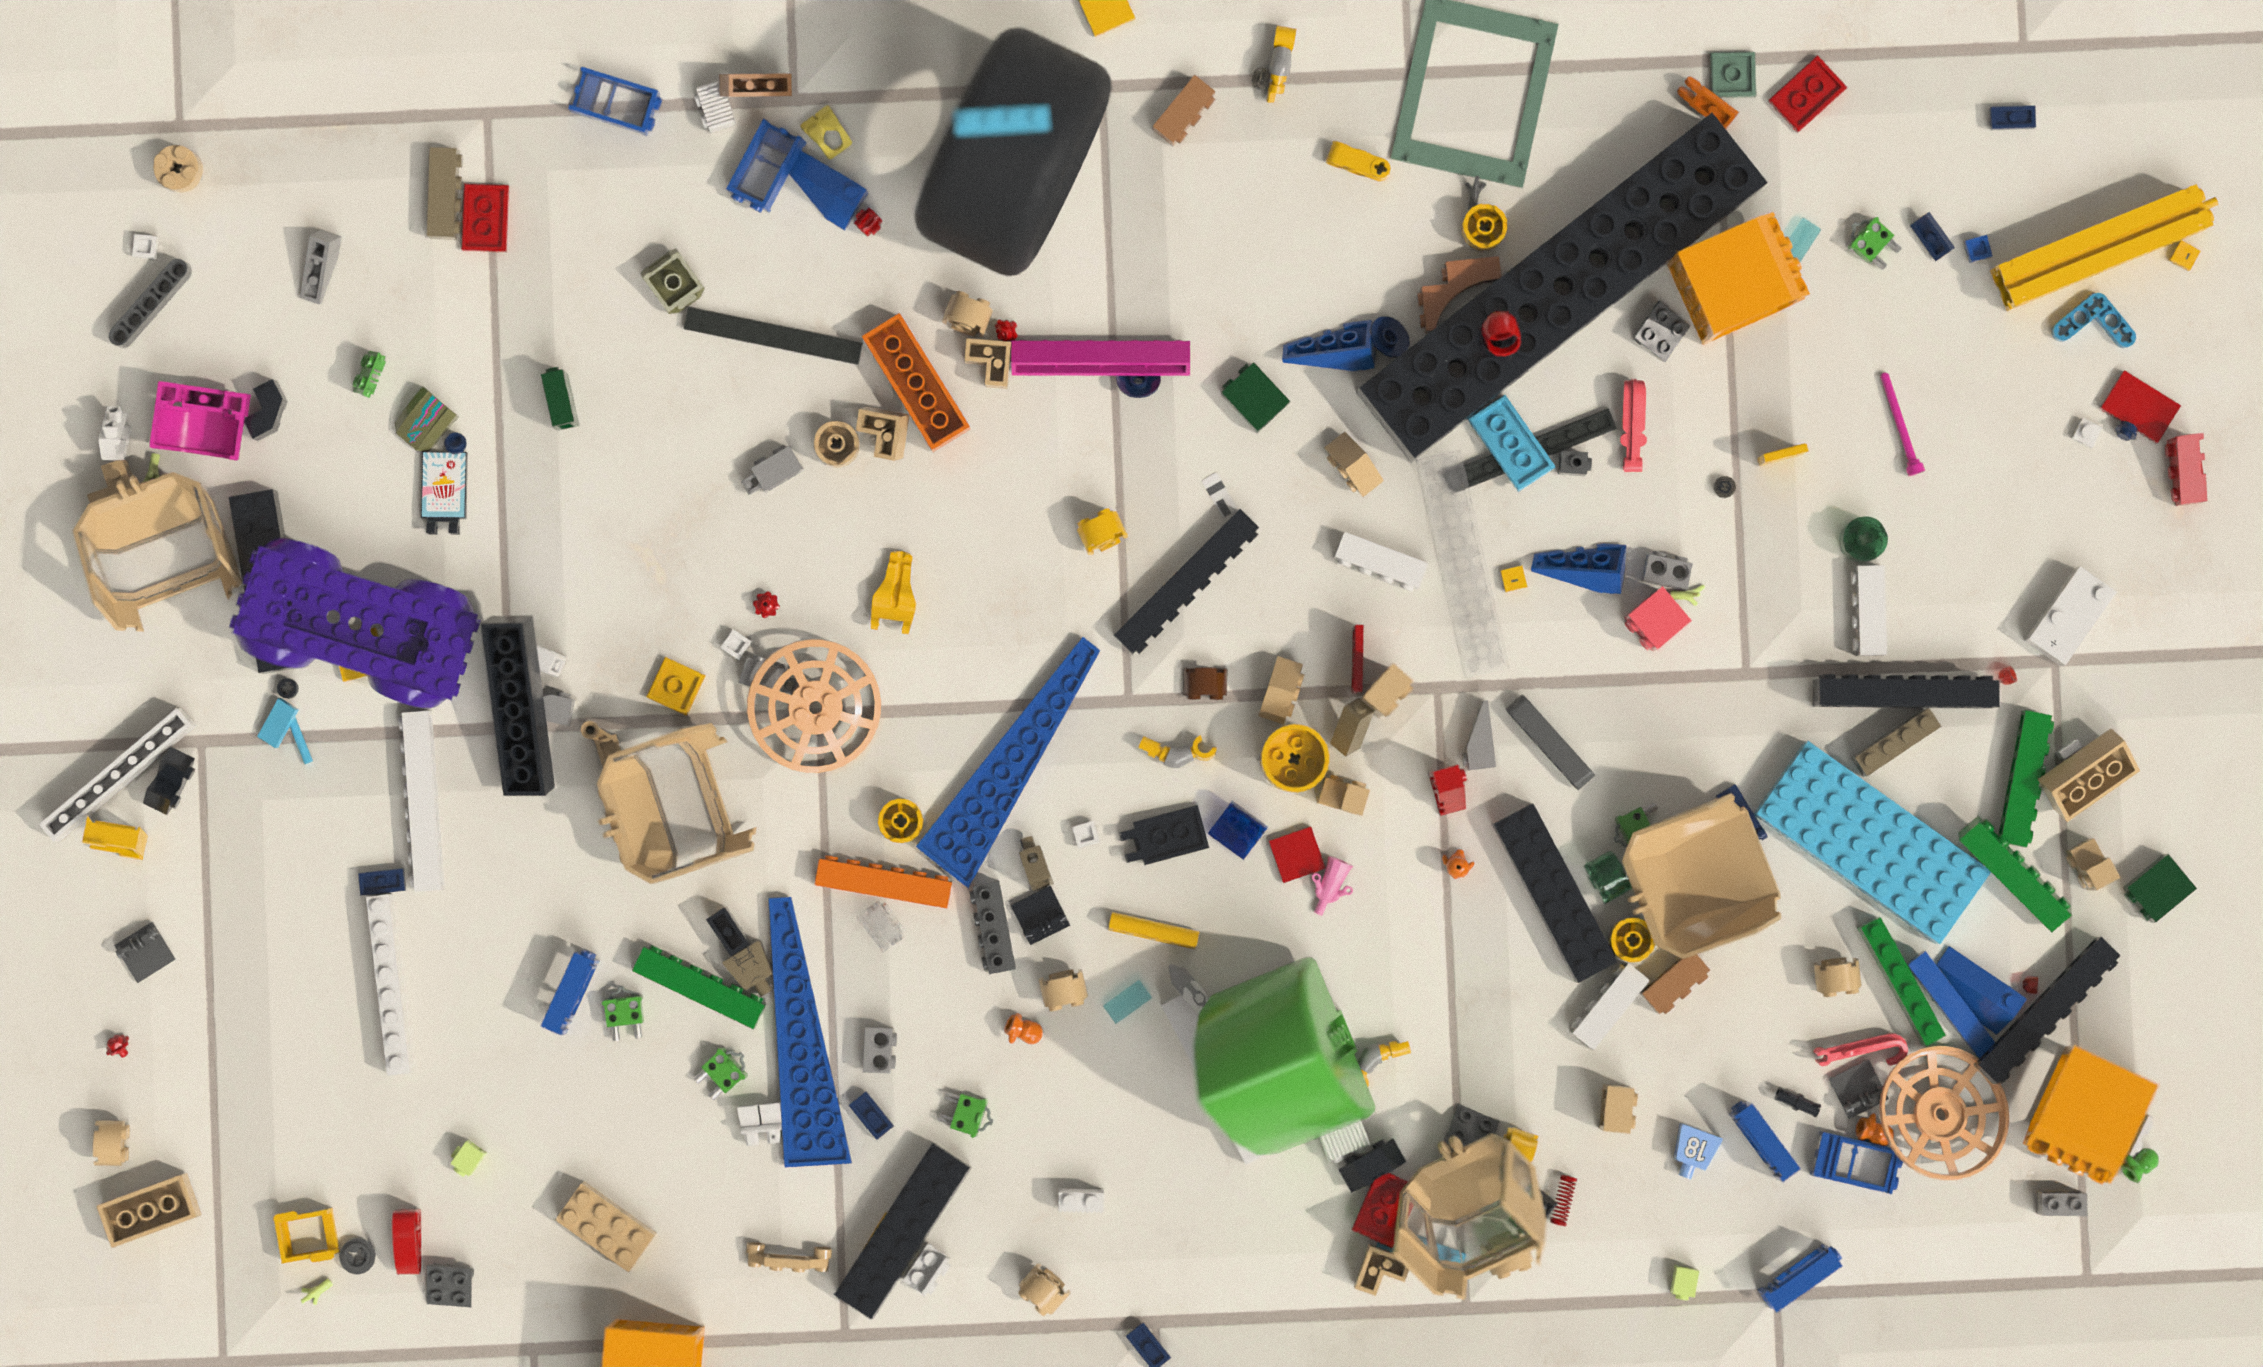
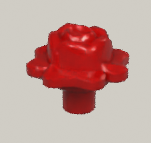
[995,319,1018,342]
[753,591,780,618]
[106,1035,129,1058]

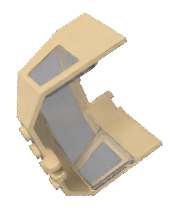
[73,472,242,632]
[597,723,757,884]
[1393,1133,1546,1300]

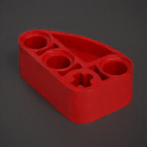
[392,1209,422,1275]

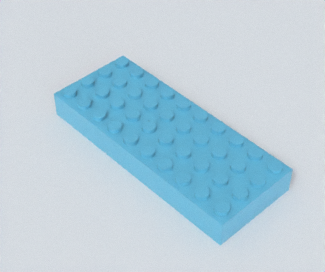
[1754,741,1991,944]

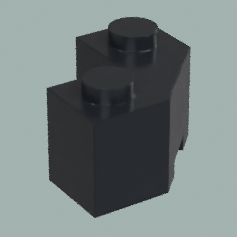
[244,379,288,441]
[143,747,195,815]
[1338,1138,1407,1193]

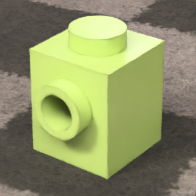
[450,1140,487,1177]

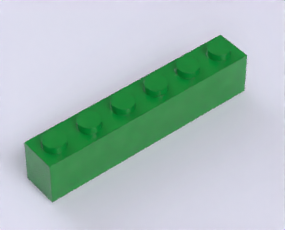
[1998,710,2054,847]
[1958,816,2072,933]
[1857,917,1946,1046]
[632,945,767,1029]

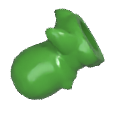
[2121,1148,2159,1183]

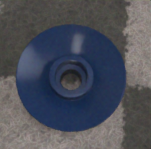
[1370,316,1410,358]
[1116,376,1161,398]

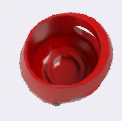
[1482,311,1521,356]

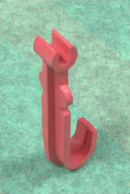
[1620,379,1647,472]
[1813,1033,1908,1066]

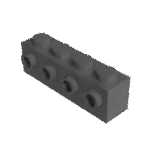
[969,881,1016,974]

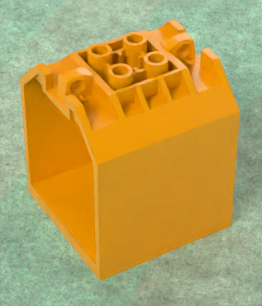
[1667,212,1810,345]
[2022,1045,2159,1184]
[602,1319,705,1367]

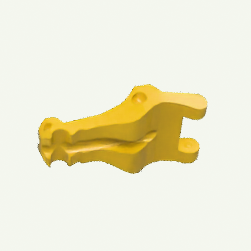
[871,551,917,635]

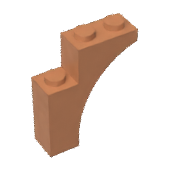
[1417,256,1501,333]

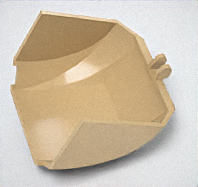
[1622,793,1781,959]

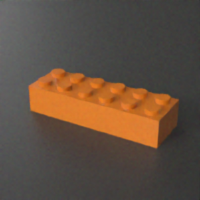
[862,313,971,452]

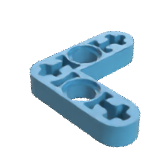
[2051,293,2136,348]

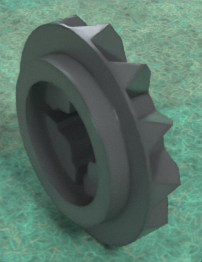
[339,1238,376,1274]

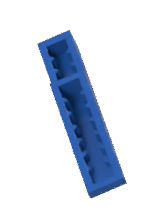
[1906,951,1995,1058]

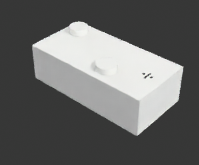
[2024,566,2117,666]

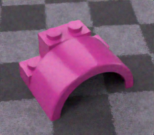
[149,381,251,461]

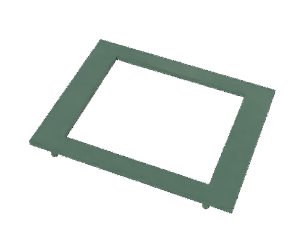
[1390,0,1559,188]

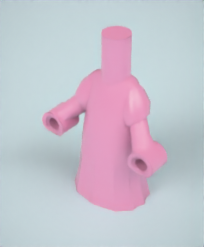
[1311,856,1353,916]

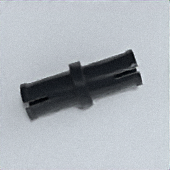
[1774,1087,1821,1118]

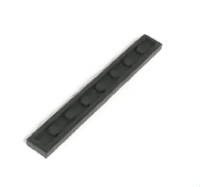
[684,307,863,365]
[1443,408,1617,495]

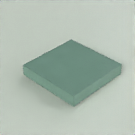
[1710,52,1756,98]

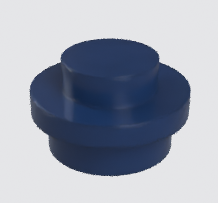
[2115,421,2137,441]
[444,432,467,454]

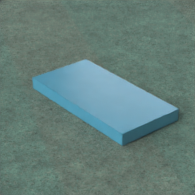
[1468,395,1555,492]

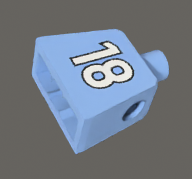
[1673,1123,1723,1179]

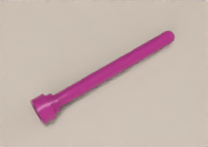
[1880,372,1925,477]

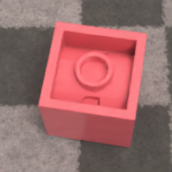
[1624,586,1692,652]

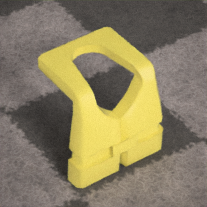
[800,105,852,160]

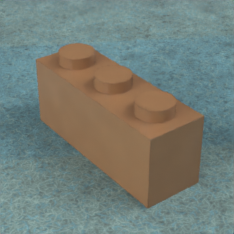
[719,73,792,97]
[1152,75,1216,146]
[1640,955,1710,1014]

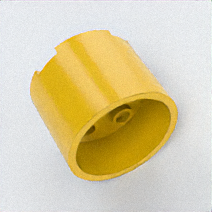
[1260,724,1329,793]

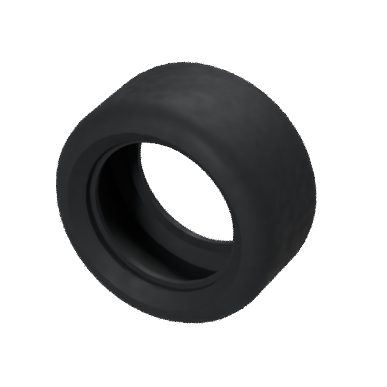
[914,27,1112,276]

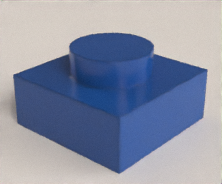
[1964,235,1993,263]

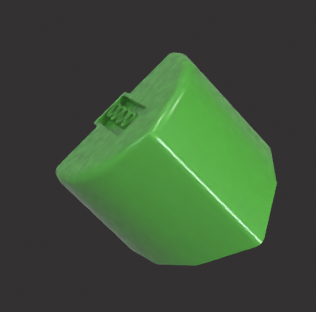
[1193,956,1376,1155]

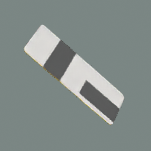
[1202,473,1238,518]

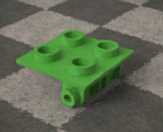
[352,351,386,398]

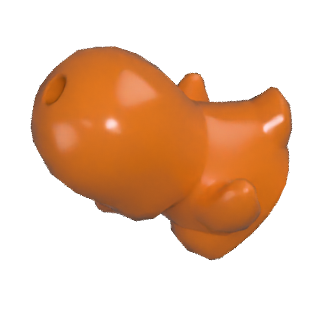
[1442,849,1475,879]
[1004,1013,1043,1045]
[1855,1113,1894,1146]

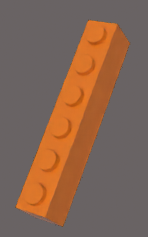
[815,855,953,909]

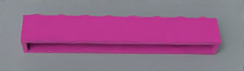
[1011,340,1190,376]

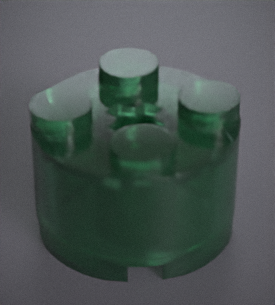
[1839,516,1888,563]
[1583,851,1633,904]

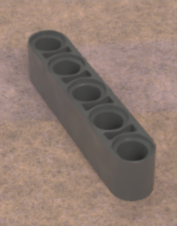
[108,259,192,348]
[1506,694,1595,791]

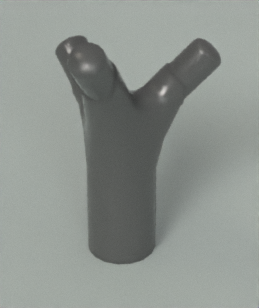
[1465,176,1487,210]

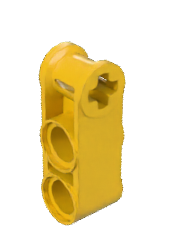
[1325,141,1391,182]

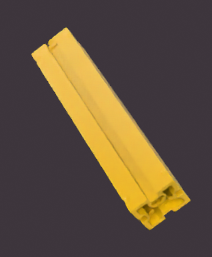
[1990,184,2218,311]

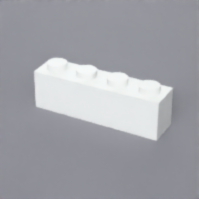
[1334,532,1428,591]
[1851,565,1887,656]
[1570,963,1650,1050]

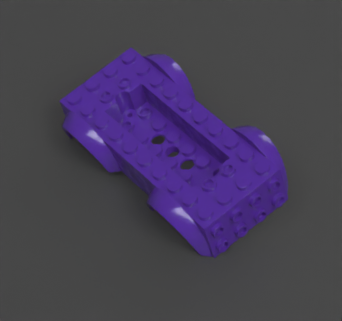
[229,538,481,708]

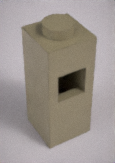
[1330,697,1375,757]

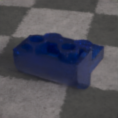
[1208,800,1268,860]

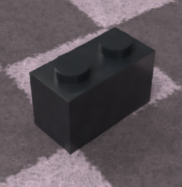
[706,907,751,957]

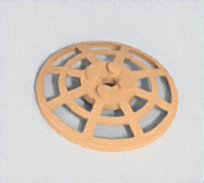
[747,639,881,773]
[1879,1046,2009,1180]

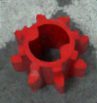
[853,207,883,237]

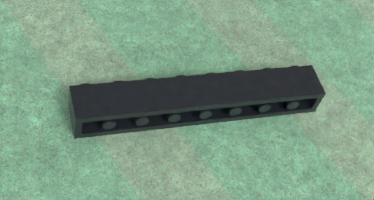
[1114,509,1259,655]
[1974,937,2121,1084]

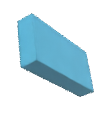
[257,698,299,748]

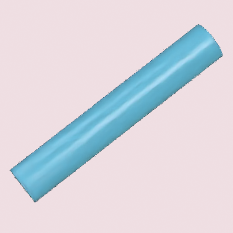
[290,717,313,764]

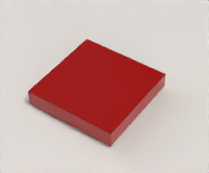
[1269,827,1326,883]

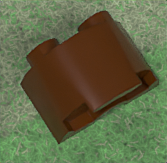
[1183,668,1228,700]

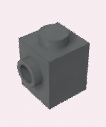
[1558,451,1592,476]

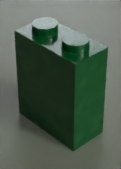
[1221,362,1290,433]
[541,367,580,431]
[2123,854,2197,923]

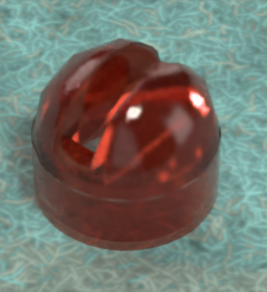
[1998,666,2017,685]
[2022,976,2038,994]

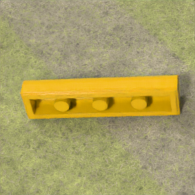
[1108,912,1199,949]

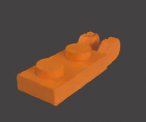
[1677,76,1739,129]

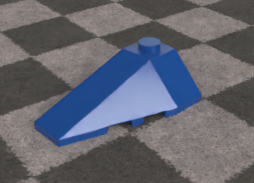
[781,151,868,231]
[1282,320,1376,371]
[1531,543,1626,594]
[1936,946,2027,1035]

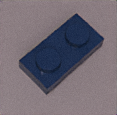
[1989,105,2036,130]
[1910,212,1955,261]
[358,868,406,896]
[848,1091,894,1140]
[1126,1322,1171,1367]

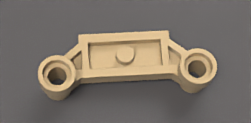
[581,721,622,767]
[746,1242,832,1272]

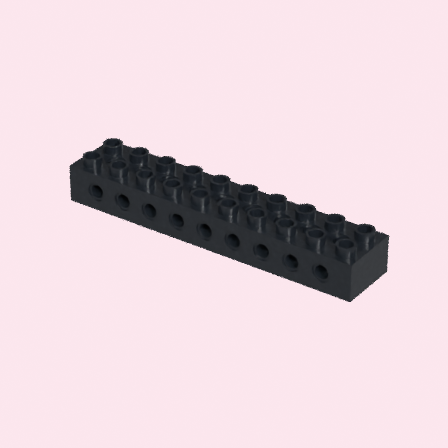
[1356,113,1768,463]

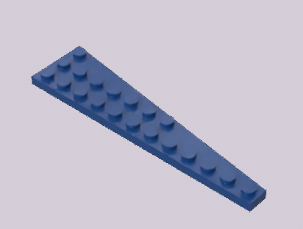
[916,637,1101,888]
[769,897,852,1168]

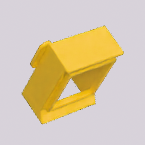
[82,816,148,860]
[273,1208,340,1264]

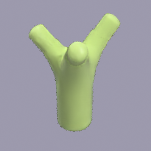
[143,453,160,482]
[1671,585,1705,606]
[301,1278,333,1305]

